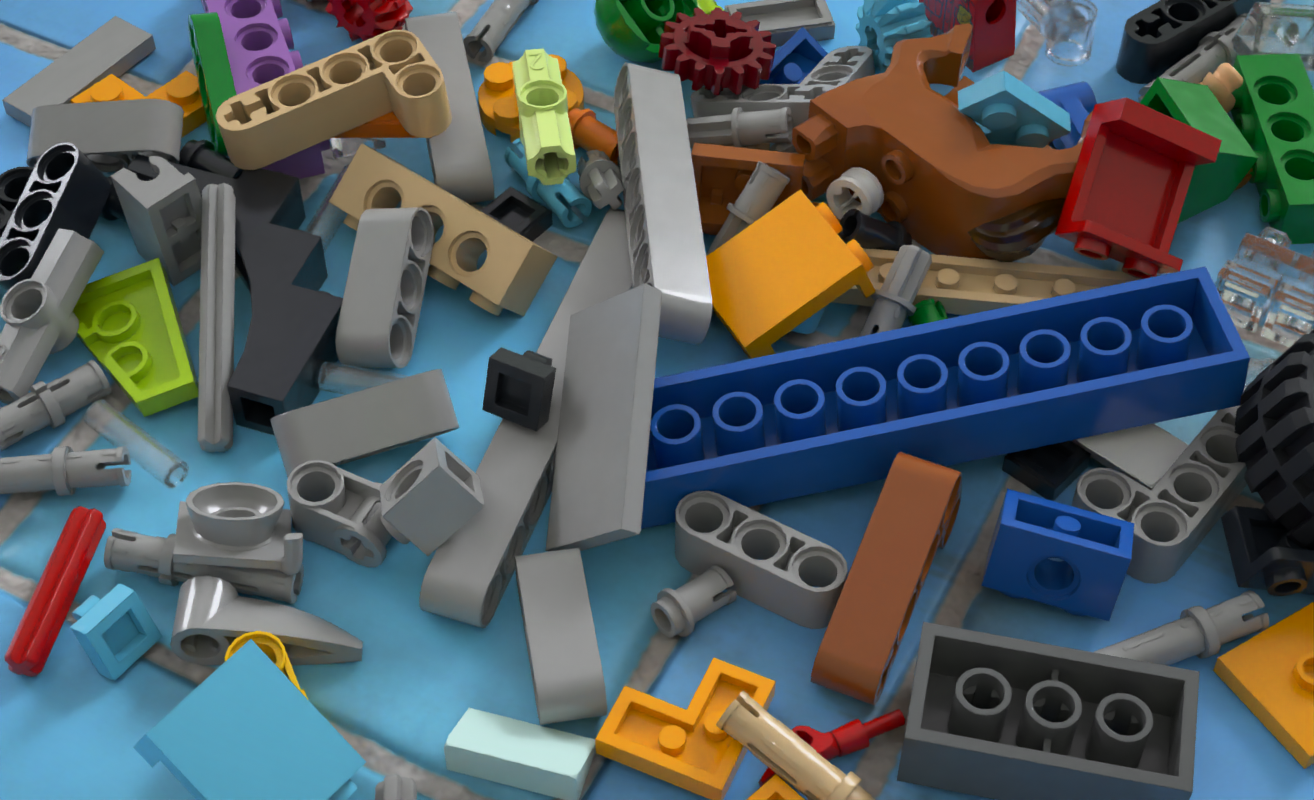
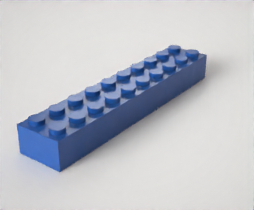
[641,266,1250,529]

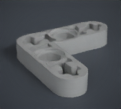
[690,46,875,127]

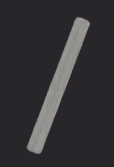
[197,183,236,452]

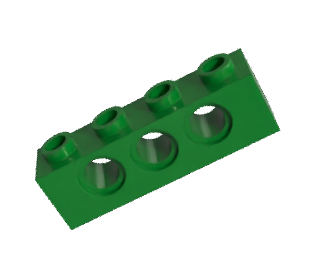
[1231,53,1314,245]

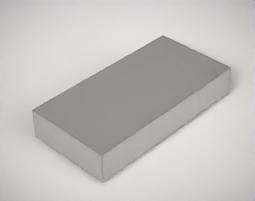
[724,0,835,47]

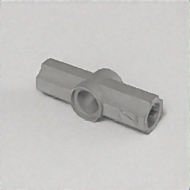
[0,228,104,404]

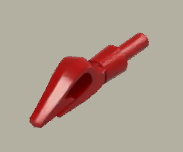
[758,709,905,787]

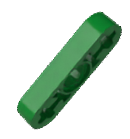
[188,12,236,156]

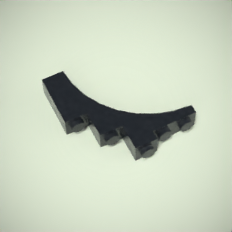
[127,154,343,436]

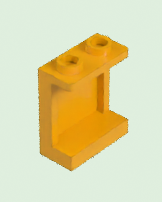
[706,189,876,359]

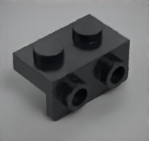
[1221,506,1314,596]

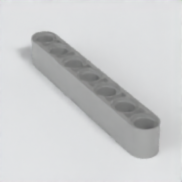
[614,62,712,345]

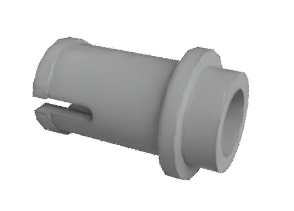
[651,565,737,638]

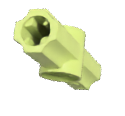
[512,48,577,186]

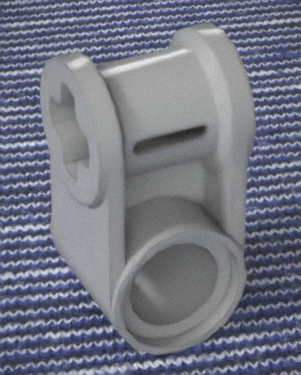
[287,460,392,567]

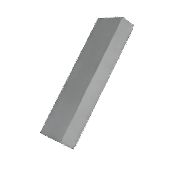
[2,16,156,127]

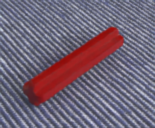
[4,506,106,677]

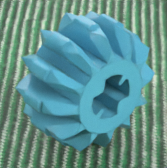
[855,0,933,74]

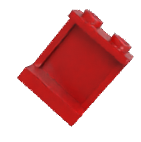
[1055,97,1222,279]

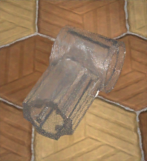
[1016,0,1098,66]

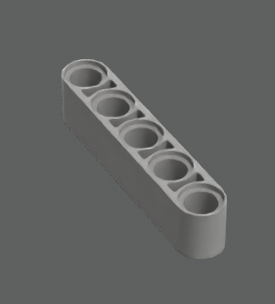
[405,11,495,204]

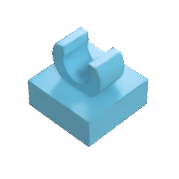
[70,583,163,681]

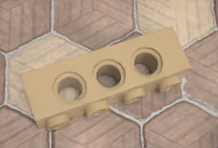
[329,143,558,316]

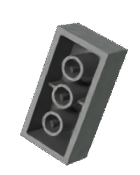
[897,622,1200,800]

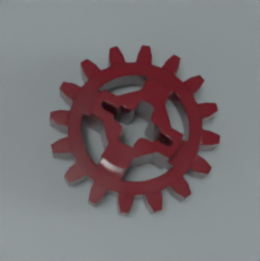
[658,7,776,95]

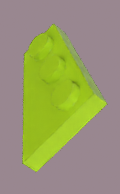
[73,257,198,417]

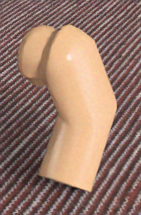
[1199,63,1243,113]

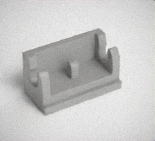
[111,156,202,286]

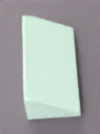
[444,708,596,800]

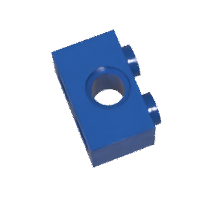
[981,489,1134,621]

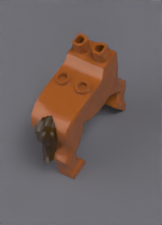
[792,23,1093,262]

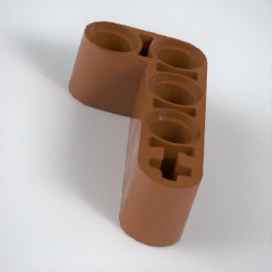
[811,452,962,706]

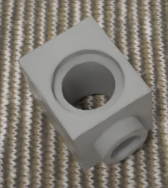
[380,437,485,556]

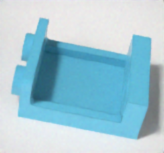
[133,639,366,800]

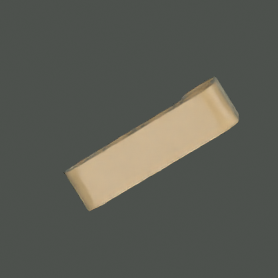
[216,30,452,170]

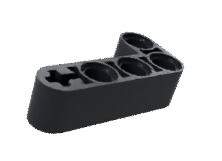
[1116,0,1271,84]

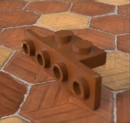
[691,143,841,235]

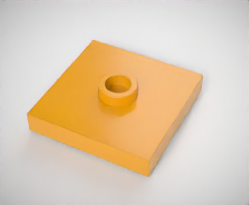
[1213,602,1314,769]

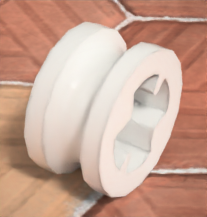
[826,167,884,220]

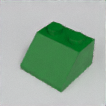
[1140,77,1258,224]

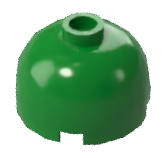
[594,0,698,63]

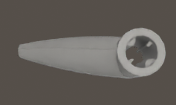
[170,576,363,665]

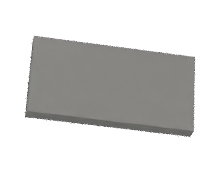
[546,283,662,552]

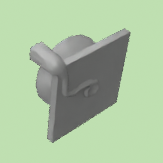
[172,482,303,576]

